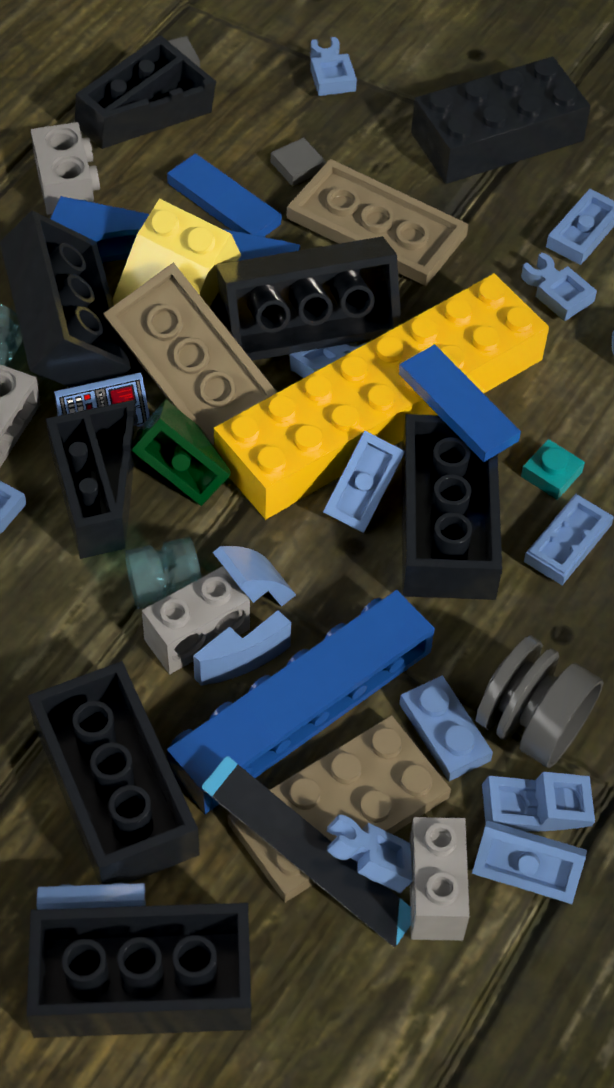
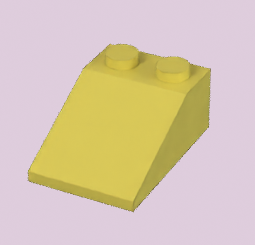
[112,198,241,307]

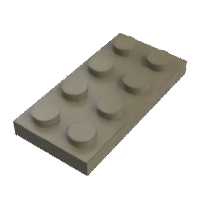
[287,159,468,286]
[103,262,277,446]
[228,715,451,903]

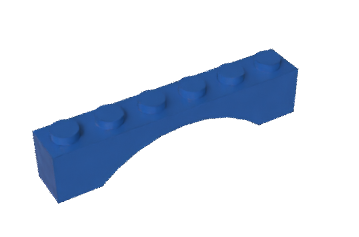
[50,196,300,263]

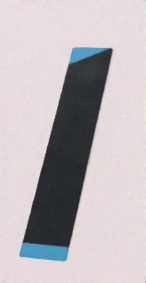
[202,756,411,947]

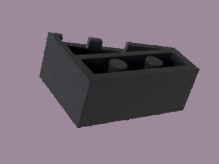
[74,35,216,149]
[46,400,138,559]

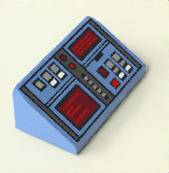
[54,373,150,427]

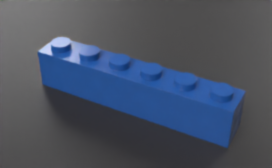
[167,590,435,814]

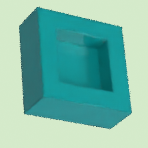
[521,439,585,500]

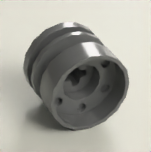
[475,635,604,769]

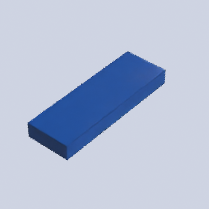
[167,153,281,237]
[399,344,521,462]

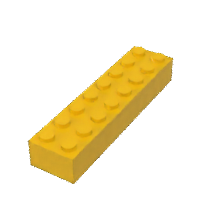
[214,273,549,520]

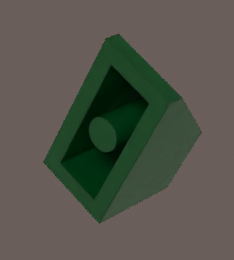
[131,399,231,506]

